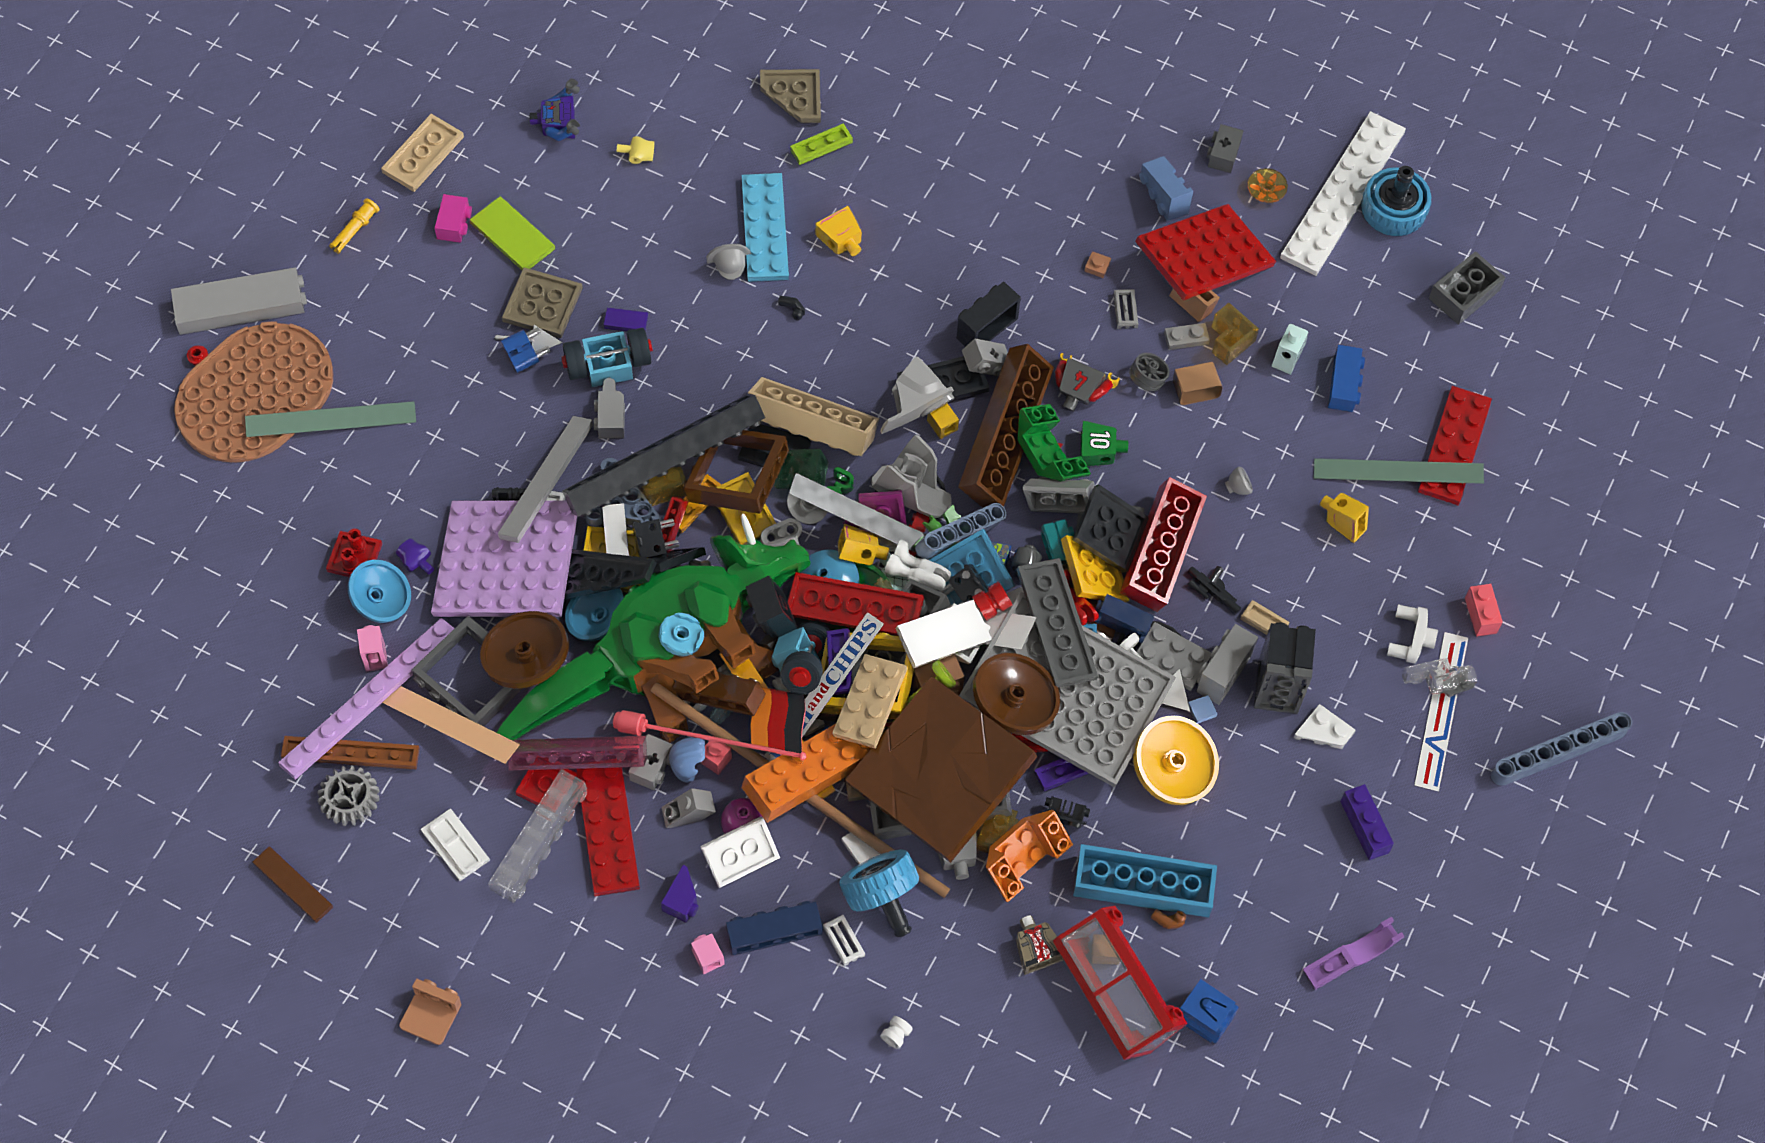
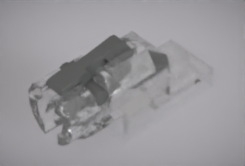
[1402,658,1477,697]

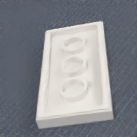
[895,600,992,669]

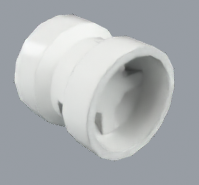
[880,1016,912,1049]

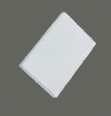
[700,816,780,888]

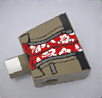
[1016,915,1064,975]

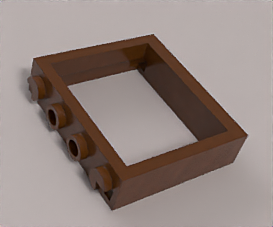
[684,430,789,514]

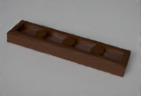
[252,846,333,923]

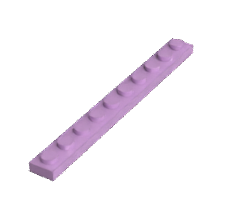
[278,618,455,780]

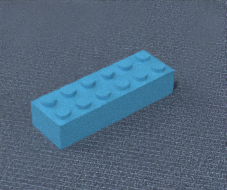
[1073,844,1217,917]

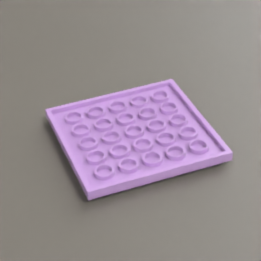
[431,500,577,617]

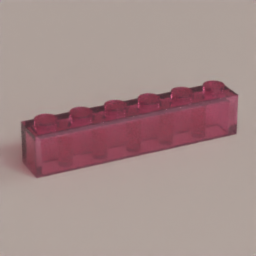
[508,736,648,771]

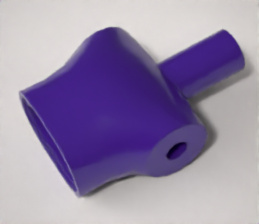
[396,538,434,575]

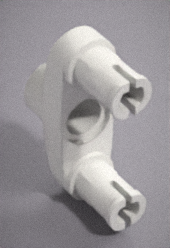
[1387,604,1438,664]

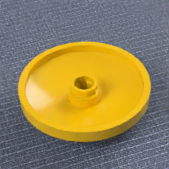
[1133,716,1219,805]

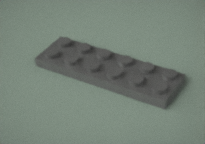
[1017,558,1098,688]

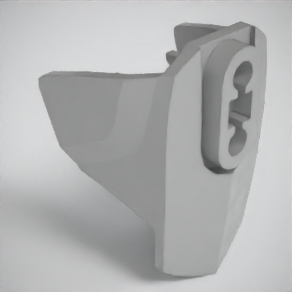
[880,357,954,434]
[871,434,951,518]

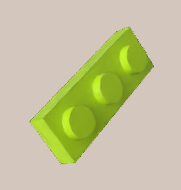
[790,123,853,165]

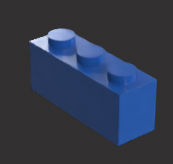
[1328,345,1365,412]

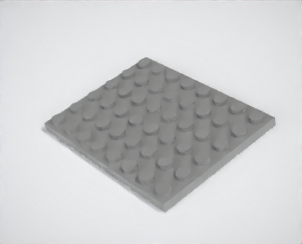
[959,592,1176,788]

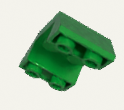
[1018,404,1091,481]

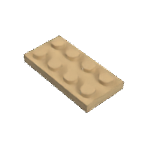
[381,114,464,192]
[832,654,907,749]

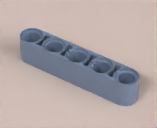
[916,503,1006,559]

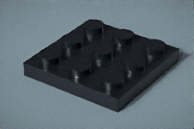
[1072,484,1149,573]

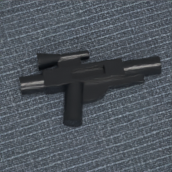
[1187,566,1241,614]

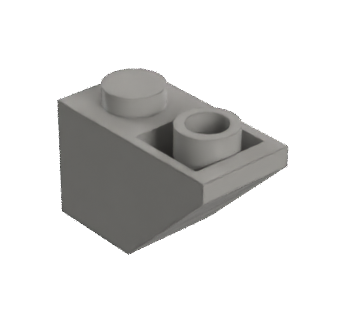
[661,788,716,828]

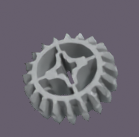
[318,766,380,826]

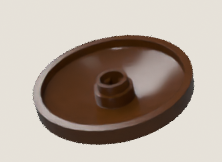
[480,611,569,688]
[973,653,1060,735]

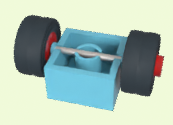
[561,328,653,387]
[772,620,831,694]

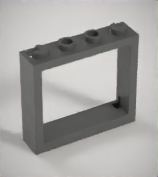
[411,616,523,727]

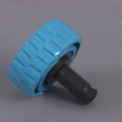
[1361,166,1432,236]
[839,849,919,938]

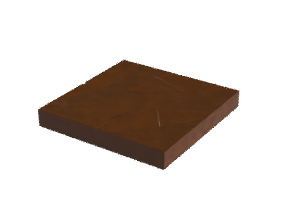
[845,676,1037,863]

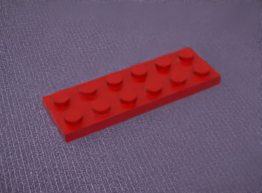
[1418,386,1492,506]
[788,572,924,636]
[576,761,640,896]

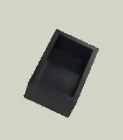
[956,281,1021,347]

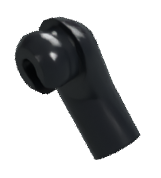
[778,295,805,320]

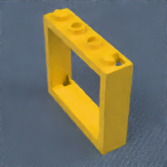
[820,633,914,719]

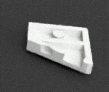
[1294,704,1356,749]

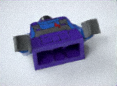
[529,78,580,141]

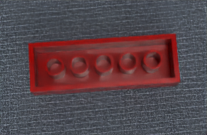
[1119,477,1207,612]

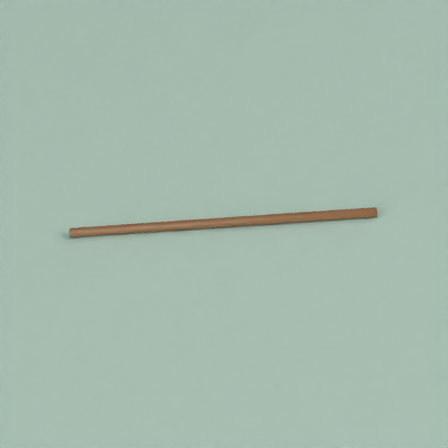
[651,683,950,898]

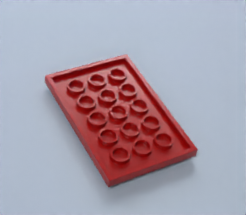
[1135,204,1276,301]

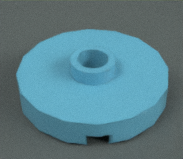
[658,613,704,656]

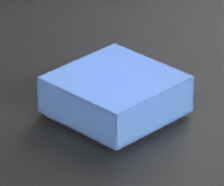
[1188,695,1217,724]

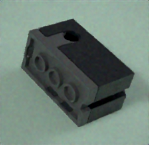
[1254,622,1316,714]

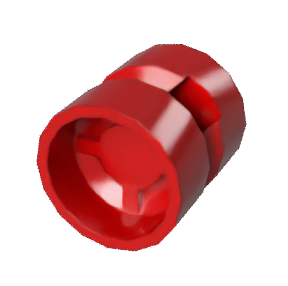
[972,581,1013,621]

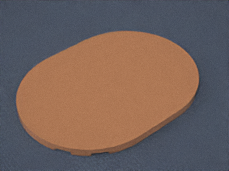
[174,322,333,462]

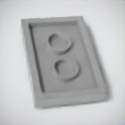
[1137,622,1211,691]

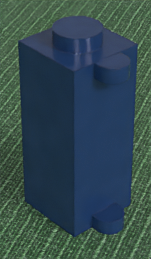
[1094,594,1154,644]

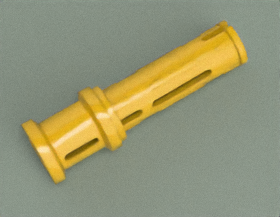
[329,198,380,254]

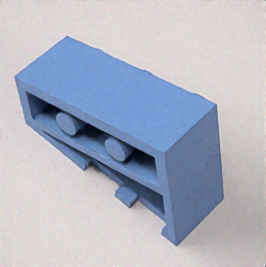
[1139,156,1193,222]

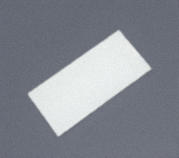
[978,609,1036,649]

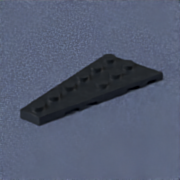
[564,549,657,600]

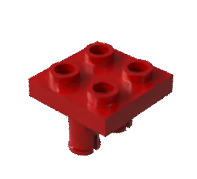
[326,529,382,577]

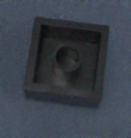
[745,576,798,639]

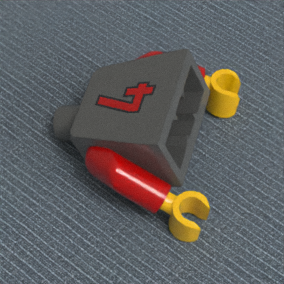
[1055,353,1120,412]

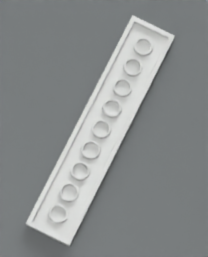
[1280,111,1406,276]

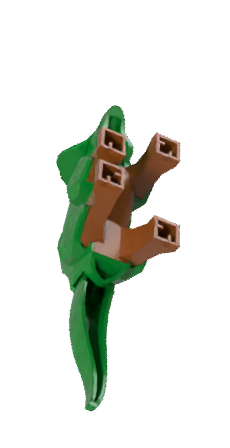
[497,514,811,743]

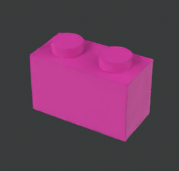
[435,194,472,243]

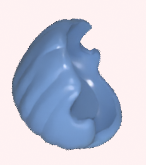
[669,737,705,783]

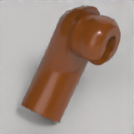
[1151,909,1186,929]

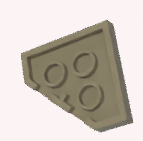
[760,69,821,123]

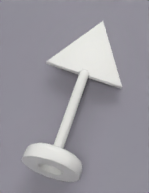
[1119,633,1190,711]

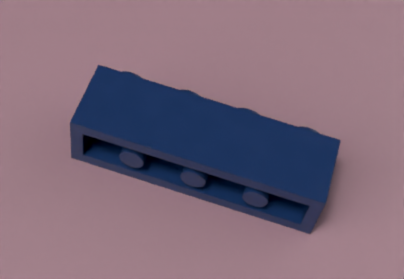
[726,901,823,955]

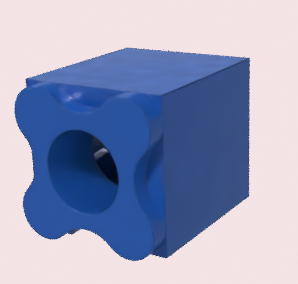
[1180,979,1239,1044]

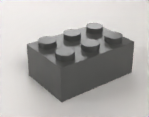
[1429,251,1506,325]

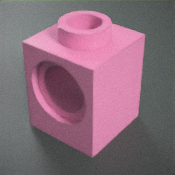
[691,934,724,974]

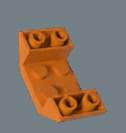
[986,810,1073,902]

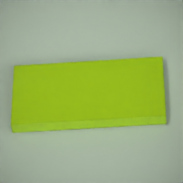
[470,196,555,270]

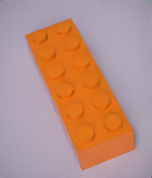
[741,724,871,823]

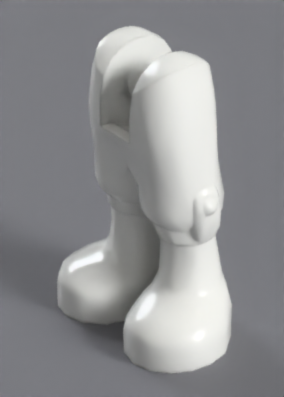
[884,539,951,591]

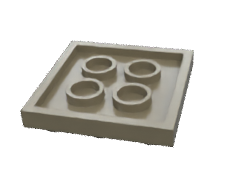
[502,267,583,338]

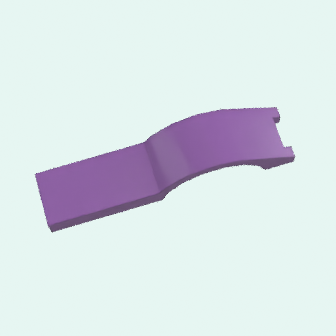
[1303,917,1404,990]

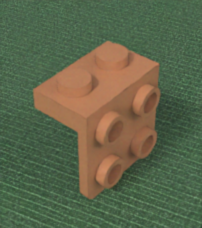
[400,978,462,1045]

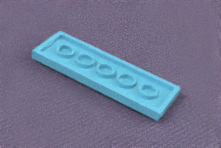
[742,173,789,282]

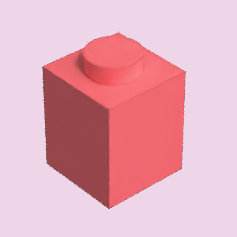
[700,736,732,775]

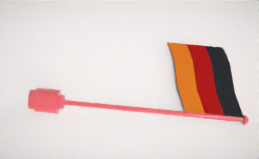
[613,687,806,761]

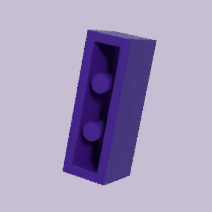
[1340,784,1394,860]

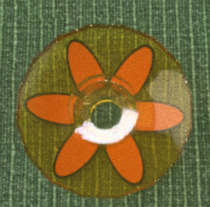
[1247,168,1288,203]

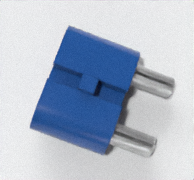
[501,327,550,373]

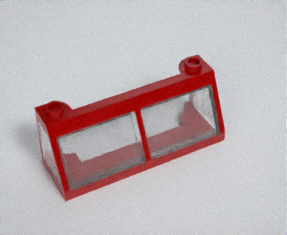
[1053,906,1188,1060]

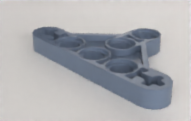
[585,458,663,531]

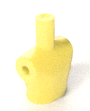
[617,136,655,164]

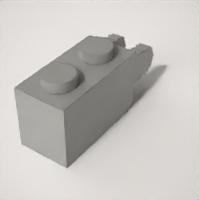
[594,377,625,438]

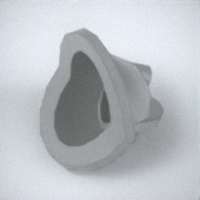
[706,244,751,280]

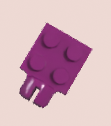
[843,490,907,528]

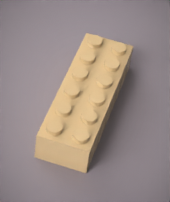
[748,377,879,456]

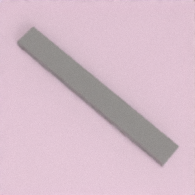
[498,416,593,543]

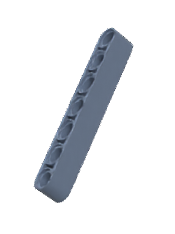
[1491,712,1632,786]

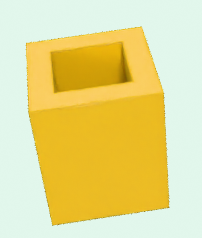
[927,403,959,439]

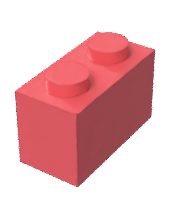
[1465,584,1503,637]

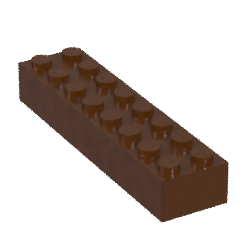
[958,344,1054,508]

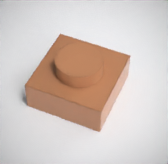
[1085,251,1111,278]

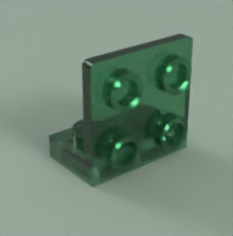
[774,449,829,489]

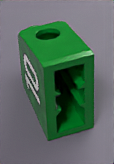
[1080,421,1128,466]

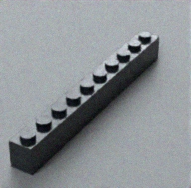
[562,393,766,517]

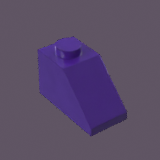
[661,865,699,923]

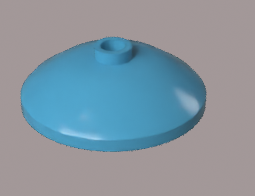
[801,550,859,583]
[348,560,411,623]
[565,588,625,641]

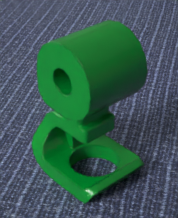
[827,467,854,494]

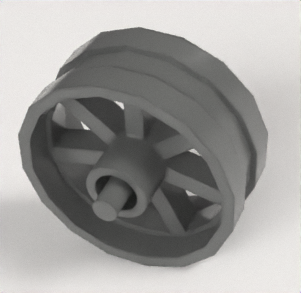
[1129,353,1170,391]

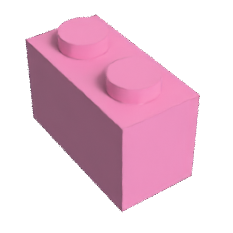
[357,625,388,672]

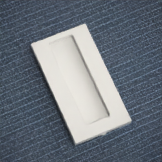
[421,808,490,881]

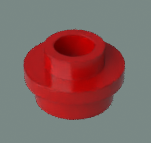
[187,345,208,366]

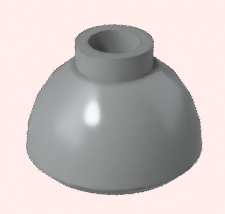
[1225,466,1253,495]

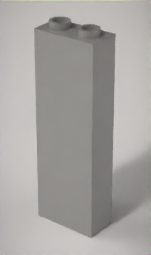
[171,267,307,335]

